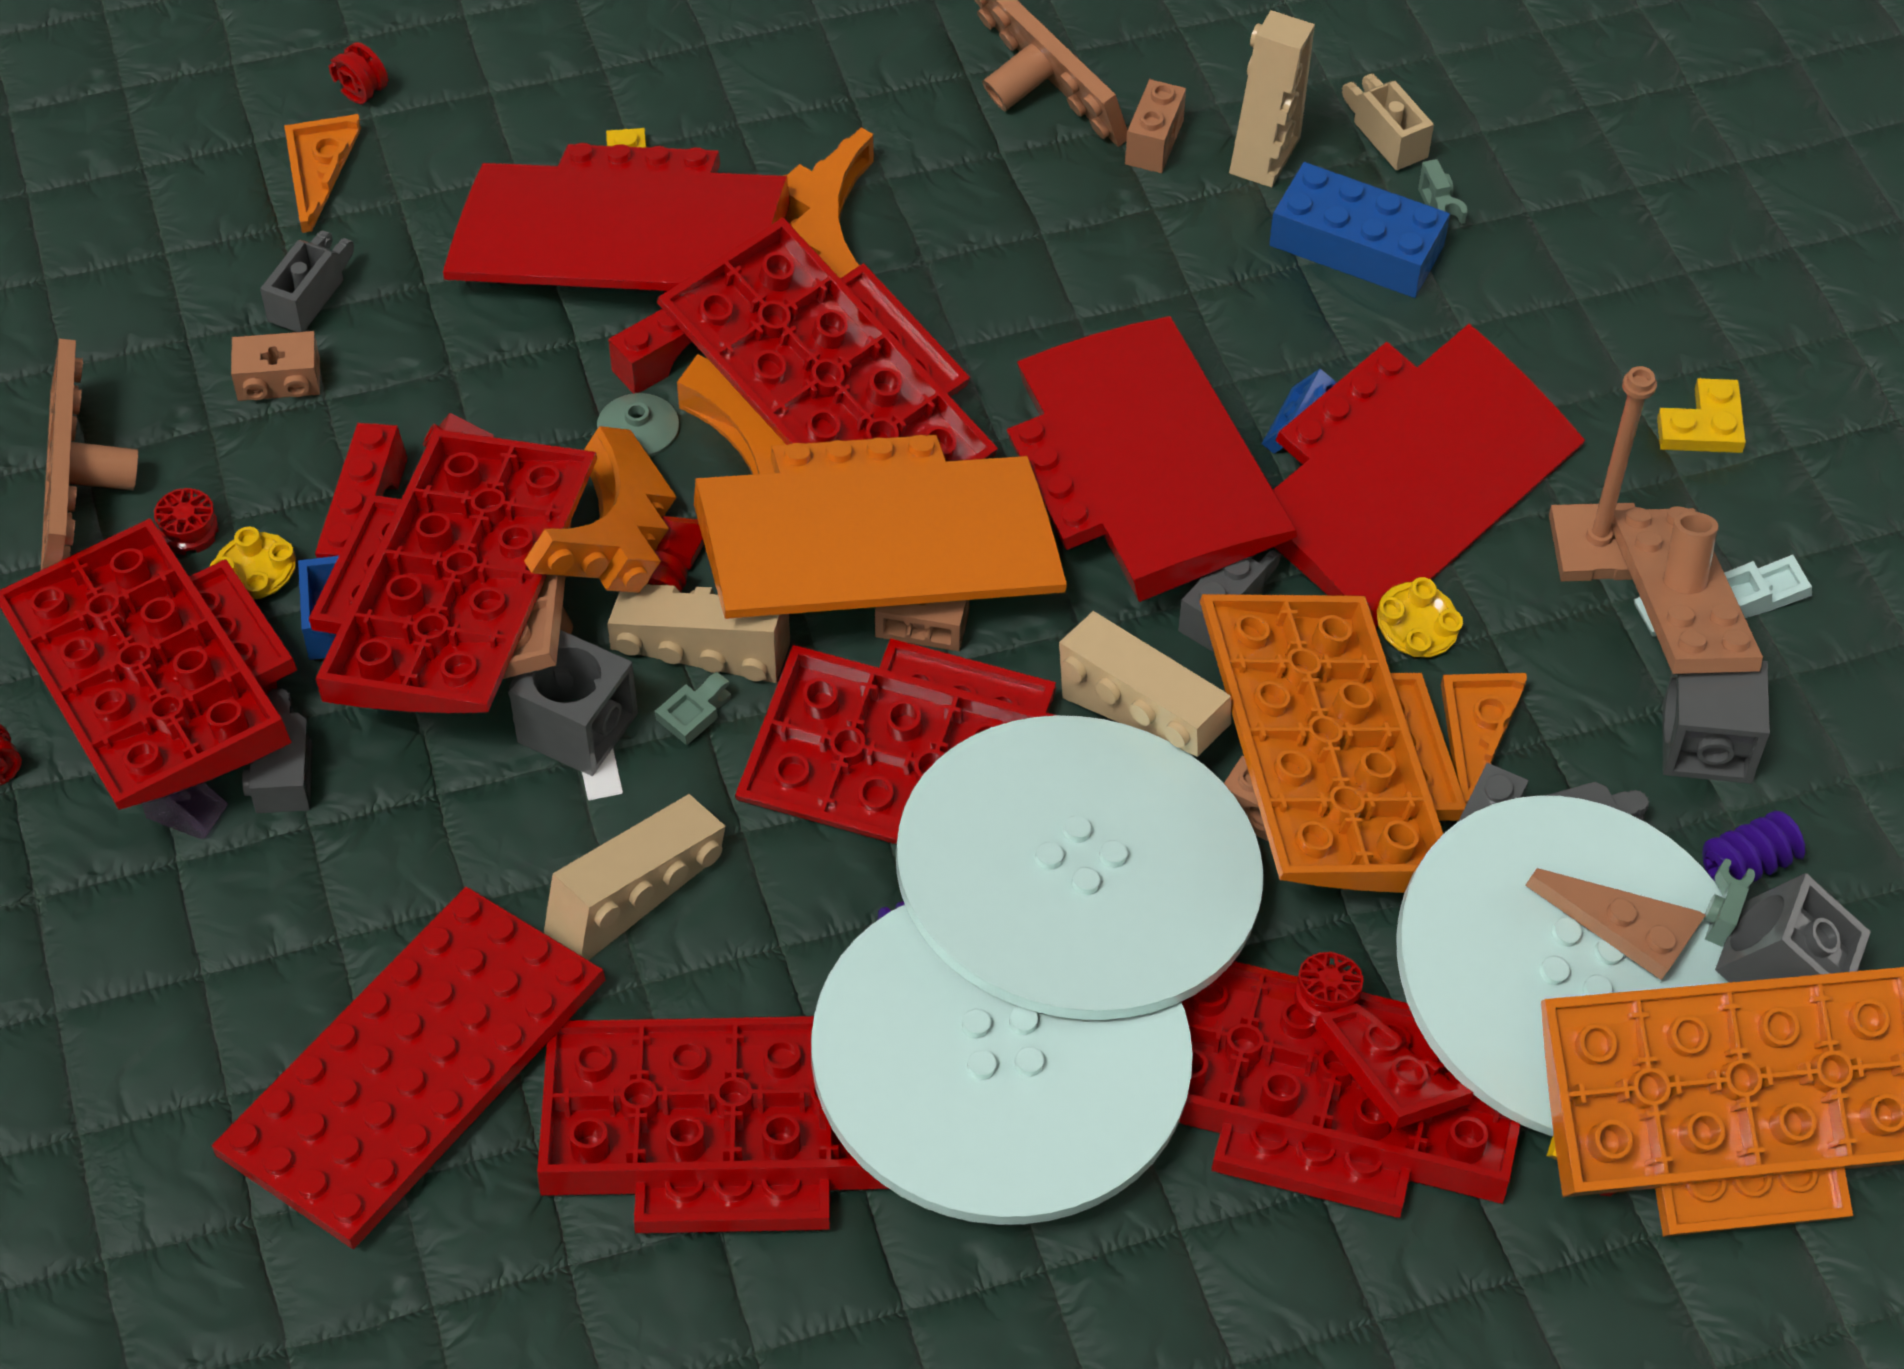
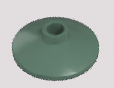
[597,393,679,457]

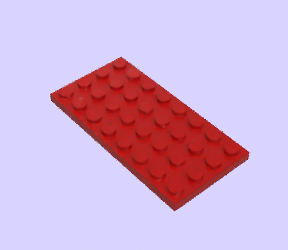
[211,887,606,1250]

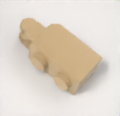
[1342,74,1434,171]

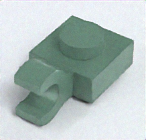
[1418,159,1468,224]
[655,672,732,745]
[1704,859,1755,947]

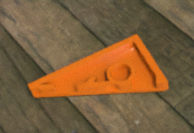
[284,114,361,233]
[1441,673,1527,805]

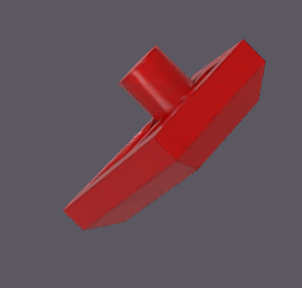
[655,516,704,570]

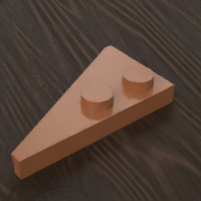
[1525,868,1706,980]

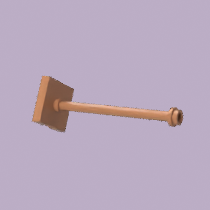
[1549,366,1657,582]

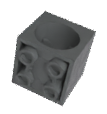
[508,630,638,776]
[1662,661,1770,784]
[1715,873,1870,983]

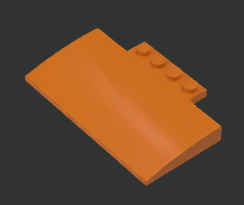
[694,435,1067,619]
[1200,594,1466,893]
[1541,967,1904,1237]

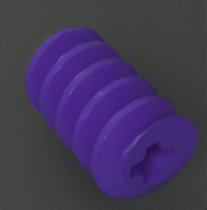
[1702,810,1805,883]

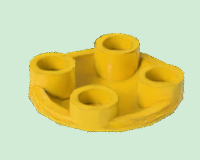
[209,526,296,600]
[1376,577,1463,658]

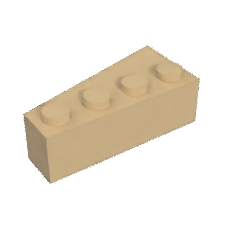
[1229,10,1315,188]
[607,584,790,683]
[1059,611,1231,757]
[544,794,726,961]

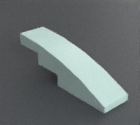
[1634,555,1812,636]

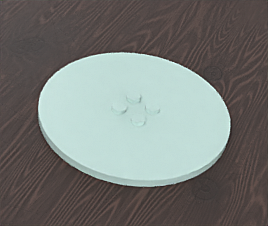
[896,715,1263,1020]
[1396,796,1729,1136]
[811,904,1192,1225]

